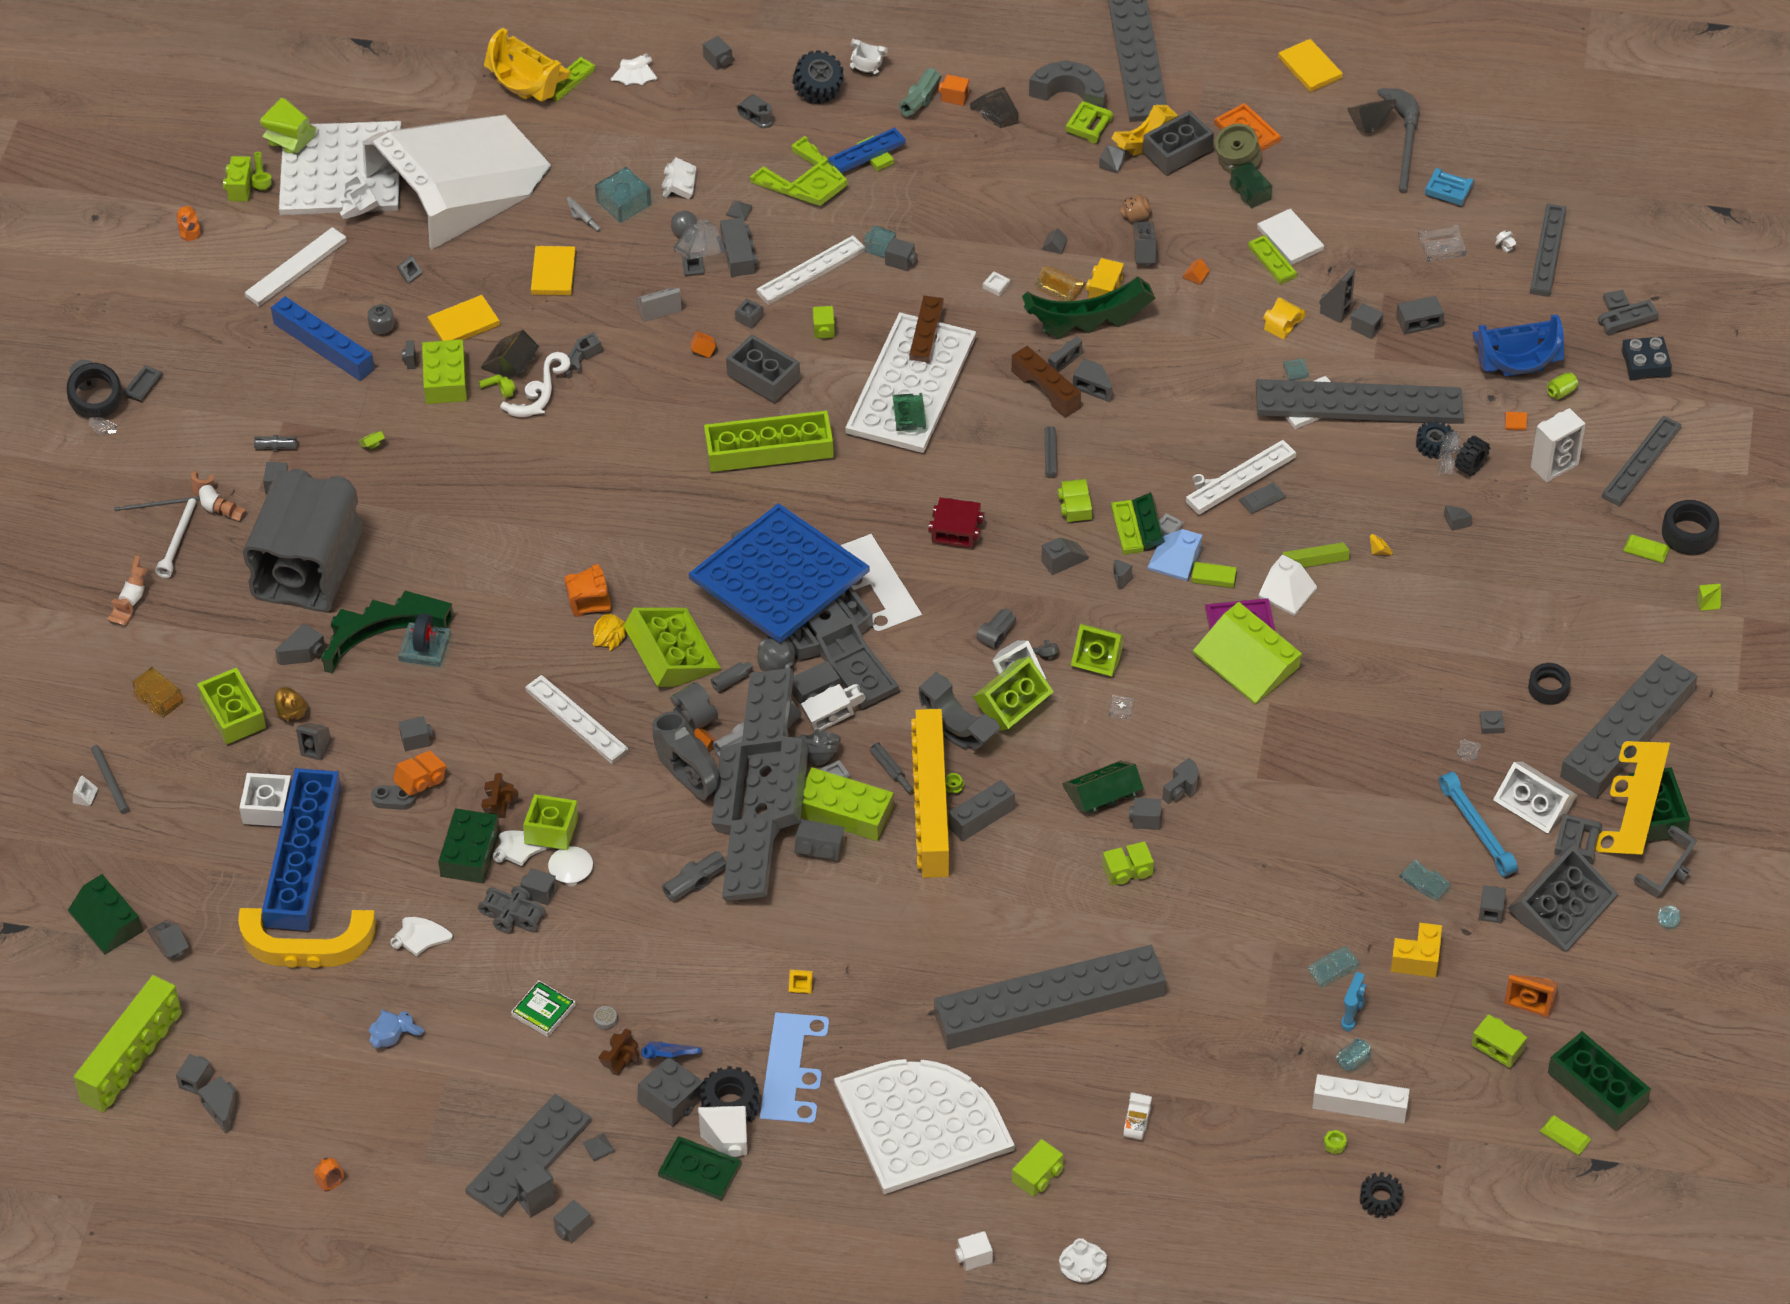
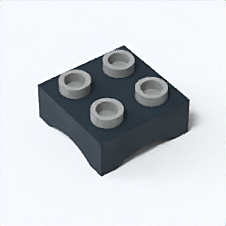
[1621,336,1672,381]

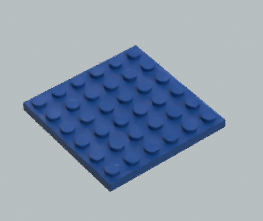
[688,503,870,643]

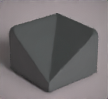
[1099,145,1125,173]
[735,298,763,329]
[1444,506,1472,531]

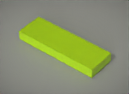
[551,57,596,102]
[1248,235,1297,285]
[1111,500,1144,555]

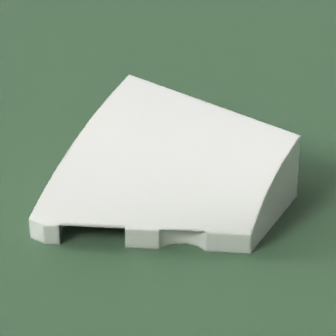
[340,172,379,219]

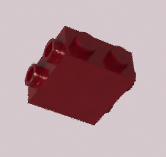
[928,497,984,548]

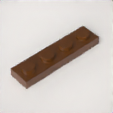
[909,295,944,363]

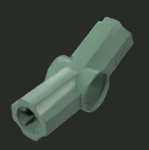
[899,68,941,117]

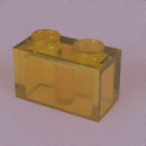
[132,667,183,718]

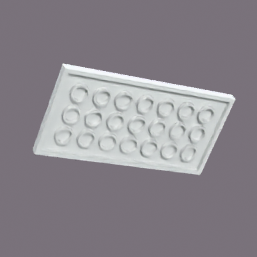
[845,312,976,453]

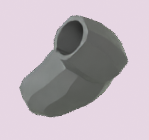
[653,711,719,800]

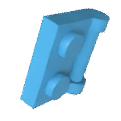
[1425,168,1474,206]
[1341,972,1367,1031]

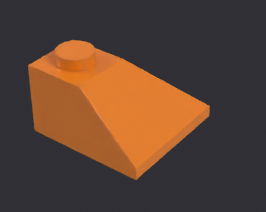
[1504,975,1558,1017]

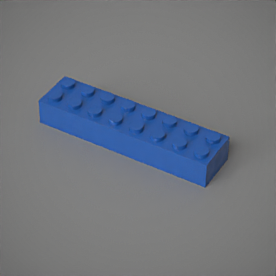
[262,768,341,931]

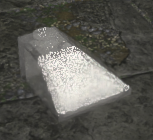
[674,219,725,259]

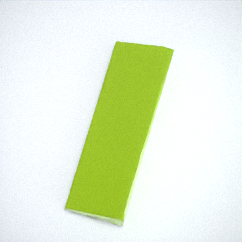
[1282,542,1350,568]

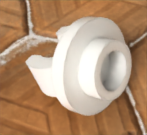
[1495,231,1516,253]

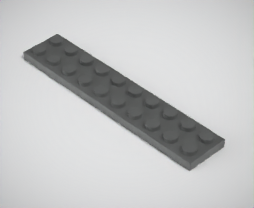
[1107,0,1167,122]
[1256,379,1464,424]

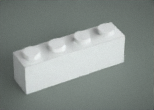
[1312,1074,1410,1123]

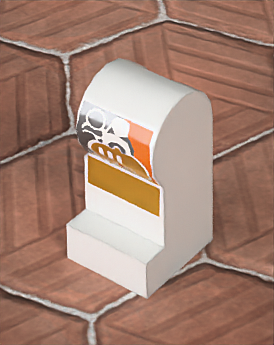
[1123,1093,1152,1140]

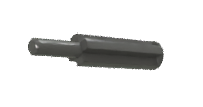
[870,743,914,793]

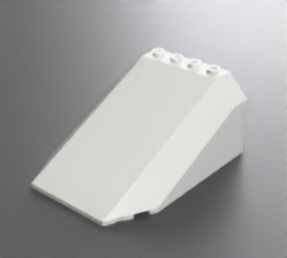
[362,115,550,250]

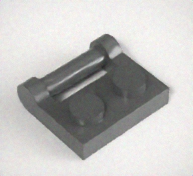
[1554,814,1602,864]

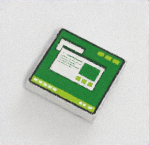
[511,981,575,1037]

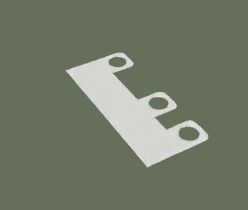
[840,534,922,631]

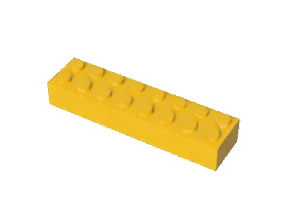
[911,709,949,878]

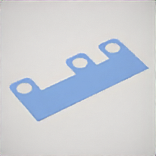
[760,1012,829,1123]

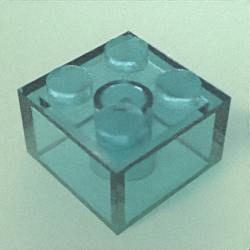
[595,167,652,223]

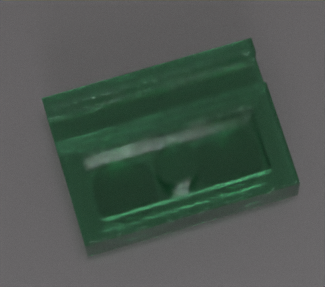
[892,393,926,431]

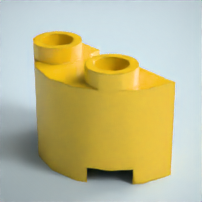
[1263,298,1306,340]

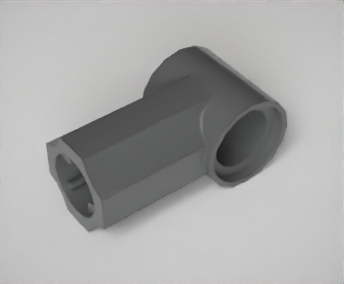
[976,608,1016,649]

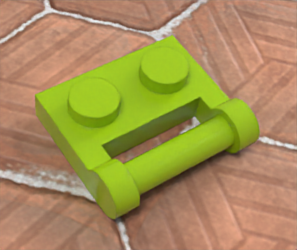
[1065,101,1114,144]

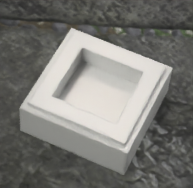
[983,272,1010,297]

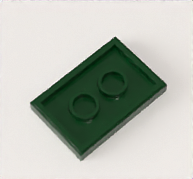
[658,1136,742,1201]

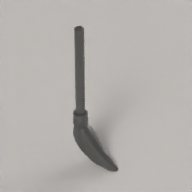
[1377,88,1420,193]

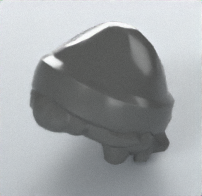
[798,729,841,766]

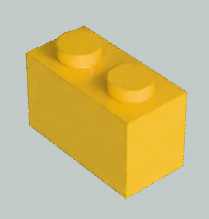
[1086,258,1124,299]

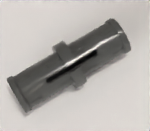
[254,435,297,451]

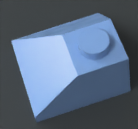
[1147,529,1202,581]

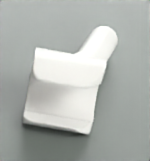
[1192,474,1217,490]

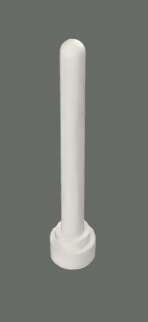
[155,498,196,578]

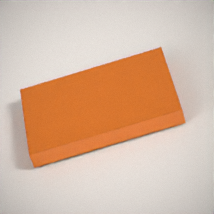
[1214,103,1281,152]

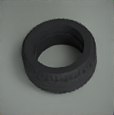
[67,363,122,419]
[1662,500,1719,555]

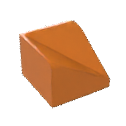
[690,331,716,358]

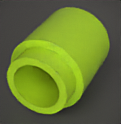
[1547,372,1578,400]

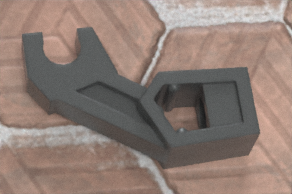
[564,332,603,379]

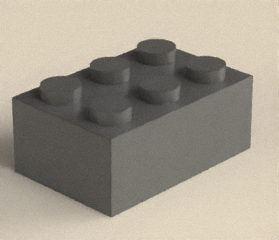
[1142,111,1214,174]
[726,334,800,403]

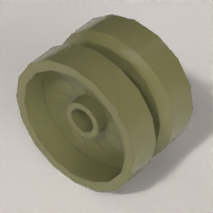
[1215,123,1262,175]

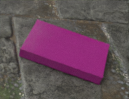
[1205,598,1276,632]

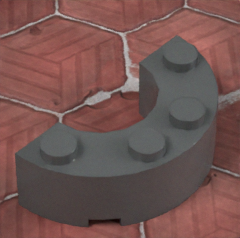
[1029,60,1105,108]
[919,671,1001,750]

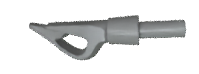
[567,197,601,232]

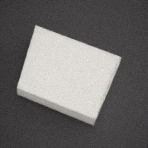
[72,776,98,806]

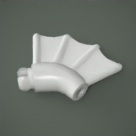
[611,54,657,86]

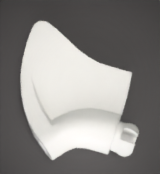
[493,830,550,866]
[390,917,453,956]

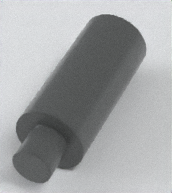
[711,662,752,692]

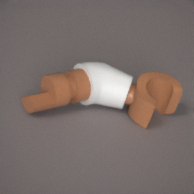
[191,471,246,521]
[107,554,147,626]

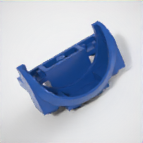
[1473,314,1564,376]

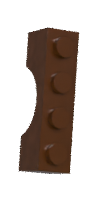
[1011,346,1081,418]

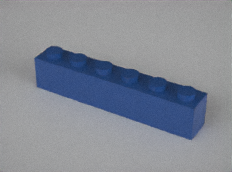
[271,296,375,381]

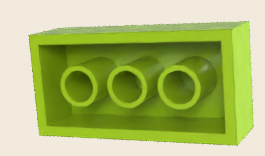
[800,767,894,841]

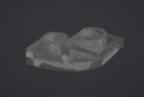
[1438,431,1461,476]

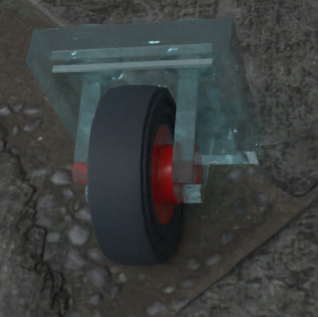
[398,613,451,667]

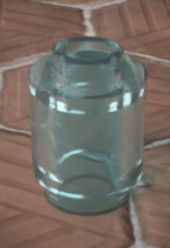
[1336,1038,1371,1071]

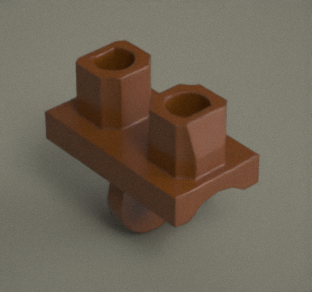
[481,773,519,818]
[599,1029,640,1076]

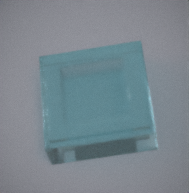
[1283,358,1309,381]

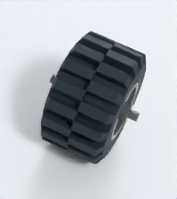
[792,50,844,104]

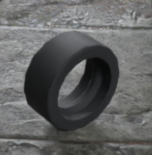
[1528,663,1571,705]

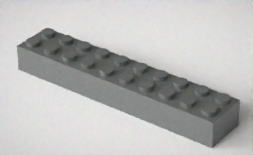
[934,944,1166,1050]

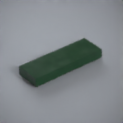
[1132,492,1165,550]

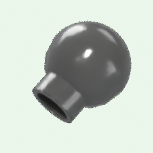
[671,210,699,243]

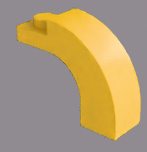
[1112,105,1178,156]

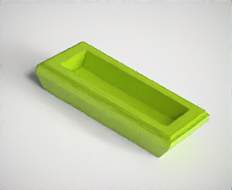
[1623,534,1670,564]
[1539,1115,1591,1156]

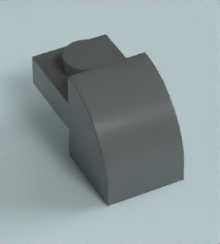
[1162,758,1198,804]

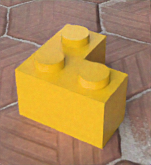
[1391,923,1442,978]

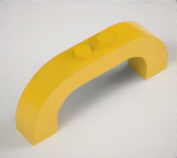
[238,908,377,968]

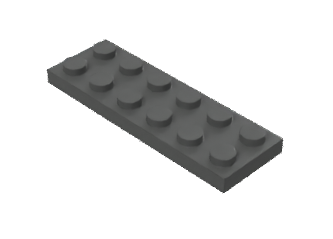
[465,1094,592,1218]

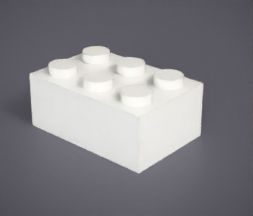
[1531,408,1586,483]

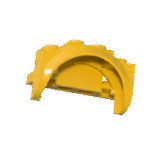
[484,28,571,101]

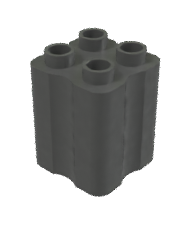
[243,469,363,612]

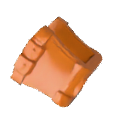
[564,564,611,617]

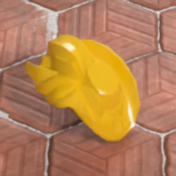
[593,614,625,651]

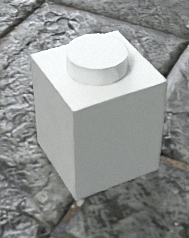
[955,1231,993,1271]

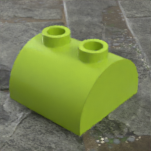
[1071,623,1124,676]

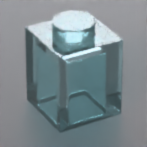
[864,225,896,259]

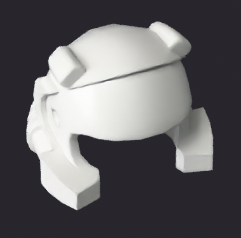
[850,38,888,74]

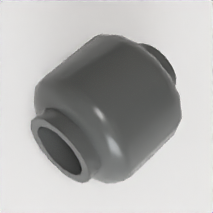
[367,304,395,334]

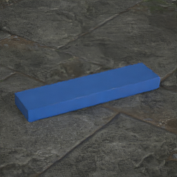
[828,127,905,173]

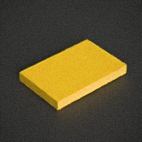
[1278,39,1343,92]
[531,246,576,295]
[427,295,500,341]

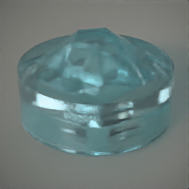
[1657,905,1681,929]

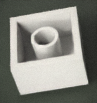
[239,773,292,826]

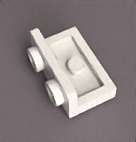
[662,157,696,199]

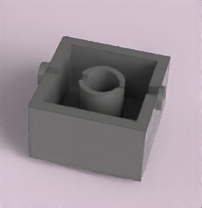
[637,1057,703,1126]

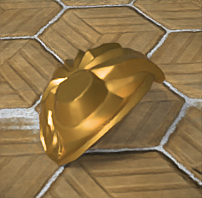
[274,687,308,722]

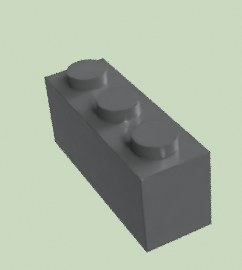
[720,217,758,277]
[949,780,1015,842]

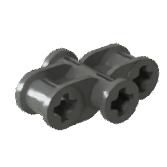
[478,886,546,933]

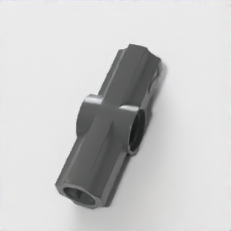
[662,851,726,902]

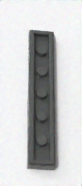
[1530,204,1566,297]
[1601,415,1682,507]

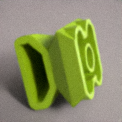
[260,98,317,154]

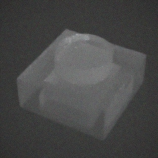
[88,417,118,435]

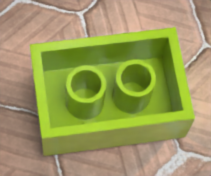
[422,339,467,404]
[973,656,1054,731]
[197,667,266,745]

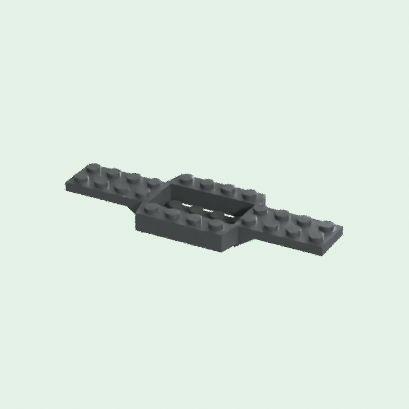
[732,525,899,709]
[711,668,809,901]

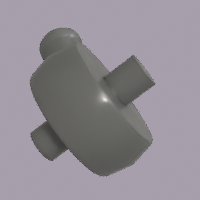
[1032,640,1058,660]

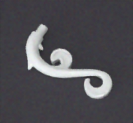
[500,352,571,418]

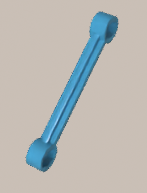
[1439,771,1518,877]

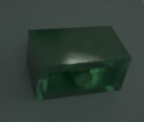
[1229,162,1272,209]

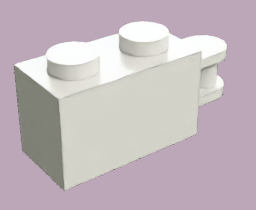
[801,684,866,731]

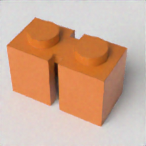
[393,750,447,796]

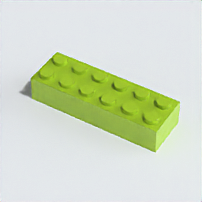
[704,411,833,472]
[73,975,181,1113]

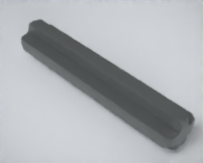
[1044,426,1056,478]

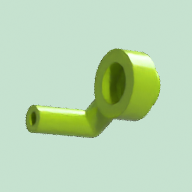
[252,152,272,190]
[478,374,515,398]

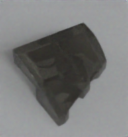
[970,87,1018,128]

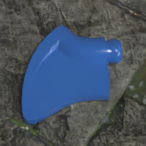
[641,1041,701,1059]

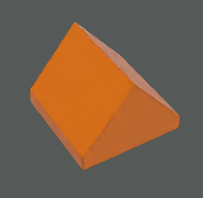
[1183,258,1210,285]
[1504,412,1527,430]
[694,728,717,752]

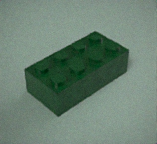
[1548,1031,1651,1130]

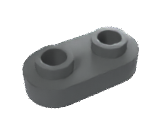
[371,785,415,810]

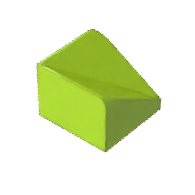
[1697,584,1721,611]

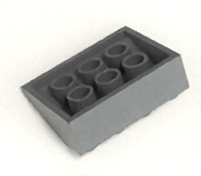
[1508,845,1618,952]

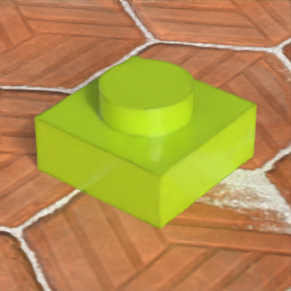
[358,431,385,449]

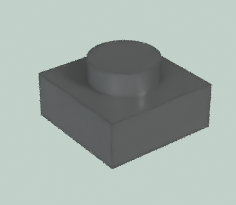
[1603,290,1630,311]
[402,340,416,370]
[1479,711,1504,734]

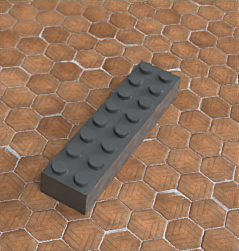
[1560,654,1698,799]

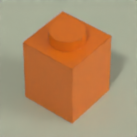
[939,74,969,106]

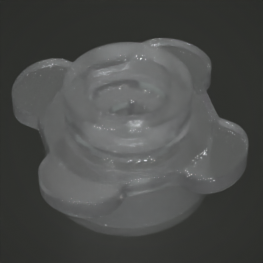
[1456,739,1481,761]

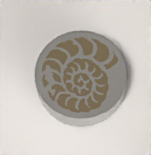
[594,1006,617,1030]

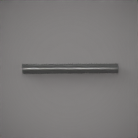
[91,745,129,814]

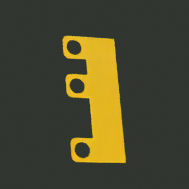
[1596,741,1670,854]

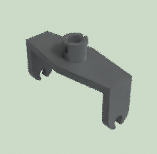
[1634,826,1697,898]

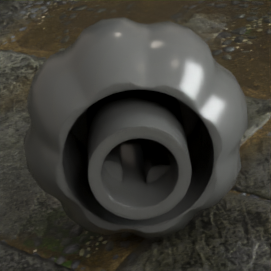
[757,637,796,671]

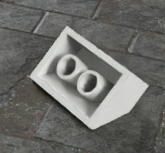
[1493,762,1577,834]

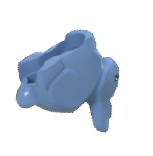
[369,1009,424,1049]

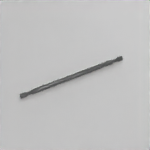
[114,496,200,511]

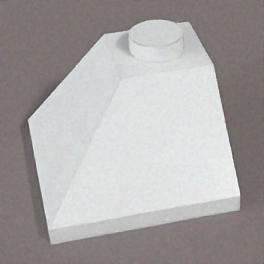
[1258,554,1317,616]
[992,640,1046,679]
[698,1106,747,1157]

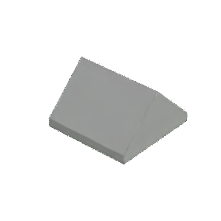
[633,288,682,322]

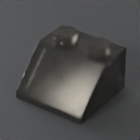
[481,330,540,379]

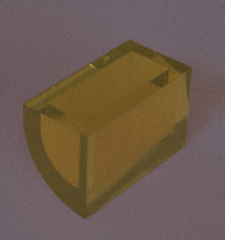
[1035,266,1086,301]

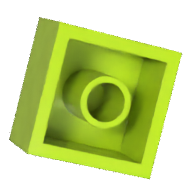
[523,794,578,850]

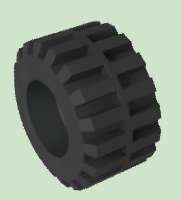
[701,1066,759,1125]

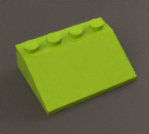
[1192,602,1302,705]
[623,608,721,687]

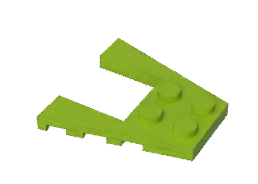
[750,136,847,206]

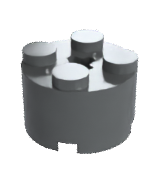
[670,682,718,731]

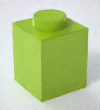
[813,306,835,339]

